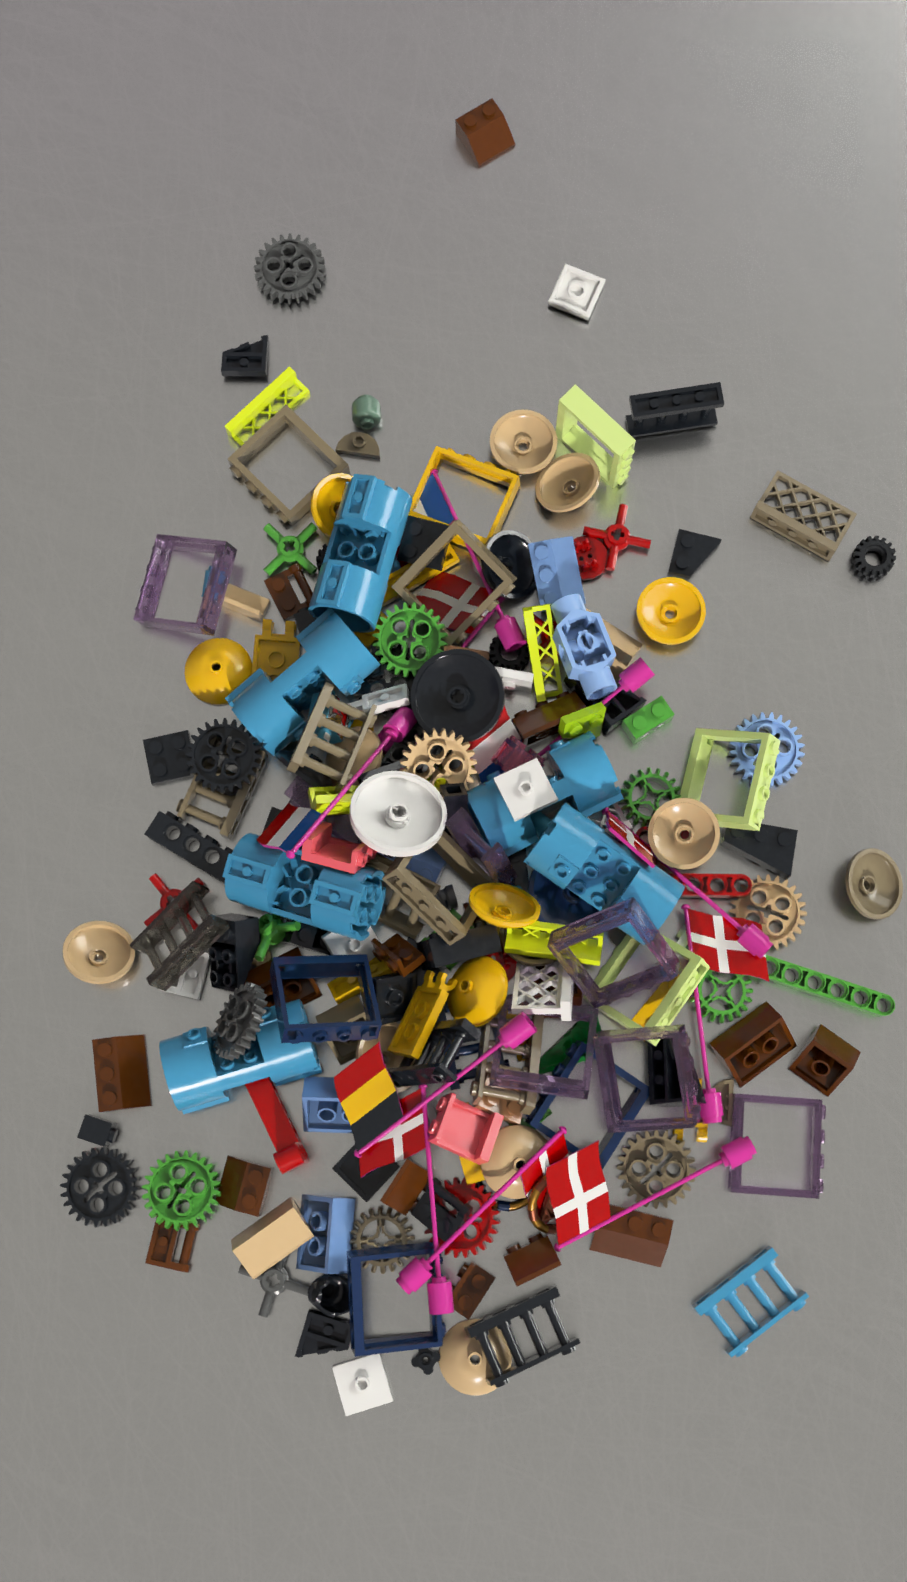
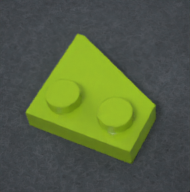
[558,702,606,738]

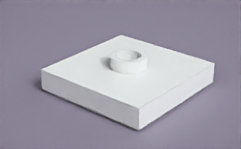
[548,264,606,321]
[494,666,534,693]
[494,758,558,822]
[321,926,380,966]
[332,1354,393,1416]

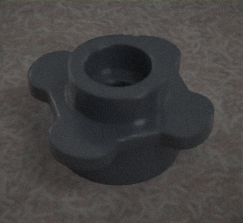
[411,1348,440,1375]

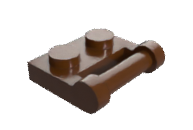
[264,563,313,622]
[145,1216,200,1273]

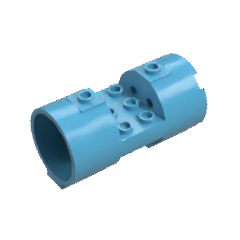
[308,474,412,633]
[225,608,381,756]
[467,731,624,862]
[524,802,685,945]
[222,833,386,941]
[159,999,322,1115]

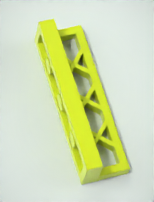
[225,366,310,447]
[522,603,563,702]
[308,785,359,815]
[504,921,604,966]

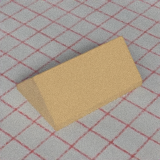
[586,609,643,682]
[231,1197,314,1279]

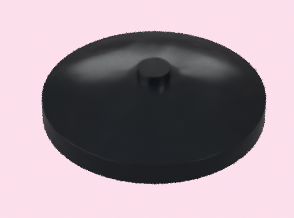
[411,649,505,744]

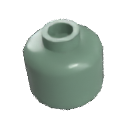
[352,395,381,430]

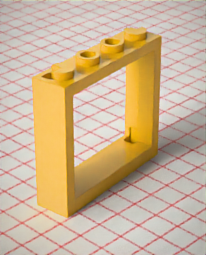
[409,446,520,548]

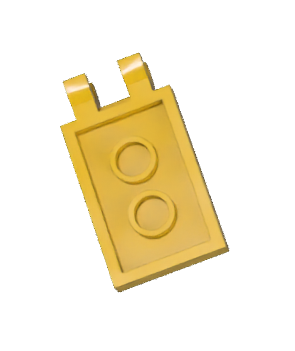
[251,619,301,680]
[387,970,458,1060]

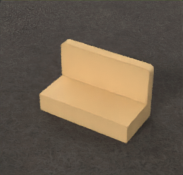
[217,583,271,622]

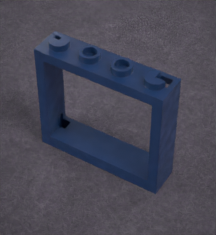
[269,954,382,1044]
[525,1040,649,1170]
[347,1242,446,1357]

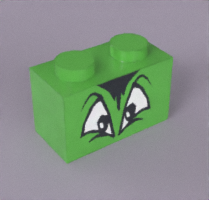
[621,695,675,745]

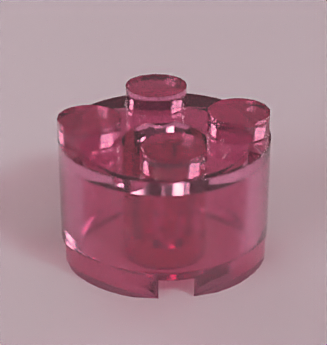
[490,735,545,772]

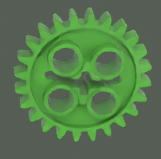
[373,602,448,678]
[142,1150,221,1231]

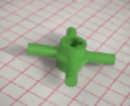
[263,522,318,576]
[254,914,301,961]

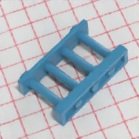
[692,1246,809,1358]

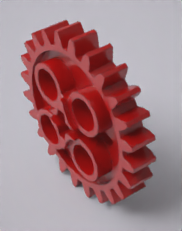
[424,1177,501,1258]

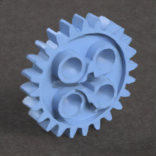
[728,712,805,788]

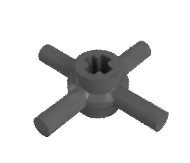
[238,1256,310,1318]

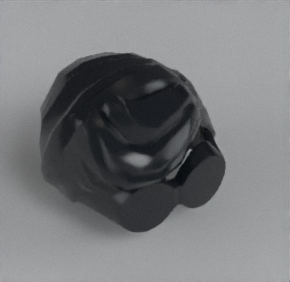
[308,1274,349,1317]

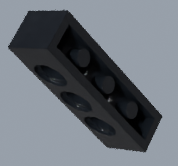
[144,811,233,884]

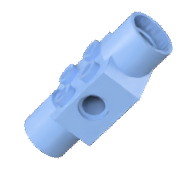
[551,594,617,700]

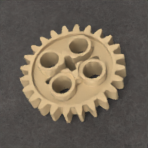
[400,728,477,792]
[729,874,807,952]

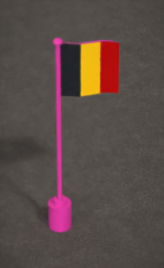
[334,1011,537,1158]

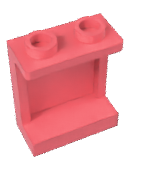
[301,821,377,874]
[428,1093,504,1165]

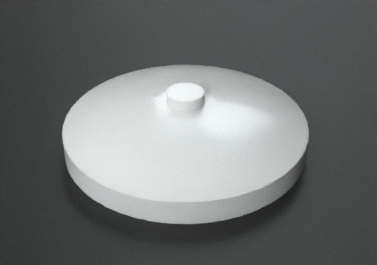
[349,771,447,857]

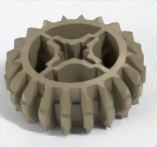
[350,1206,415,1274]

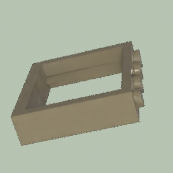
[228,405,350,527]
[392,519,517,646]
[382,831,496,945]

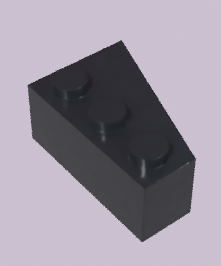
[564,675,647,734]
[720,824,798,880]
[416,921,502,970]
[647,1030,706,1107]

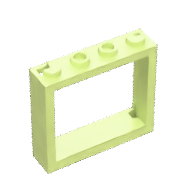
[556,384,636,489]
[680,728,780,831]
[583,932,710,1046]

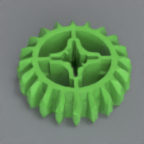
[619,767,681,827]
[690,970,753,1023]

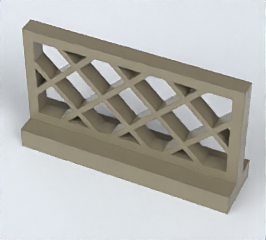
[750,470,857,561]

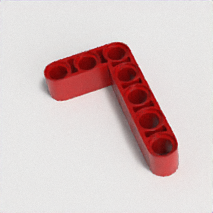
[636,826,752,898]
[245,1077,310,1174]

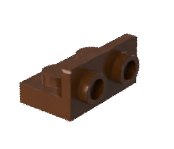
[371,933,426,977]
[452,1260,496,1320]

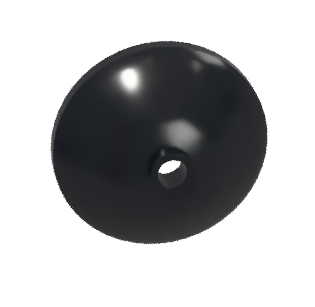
[481,530,536,599]
[275,750,333,787]

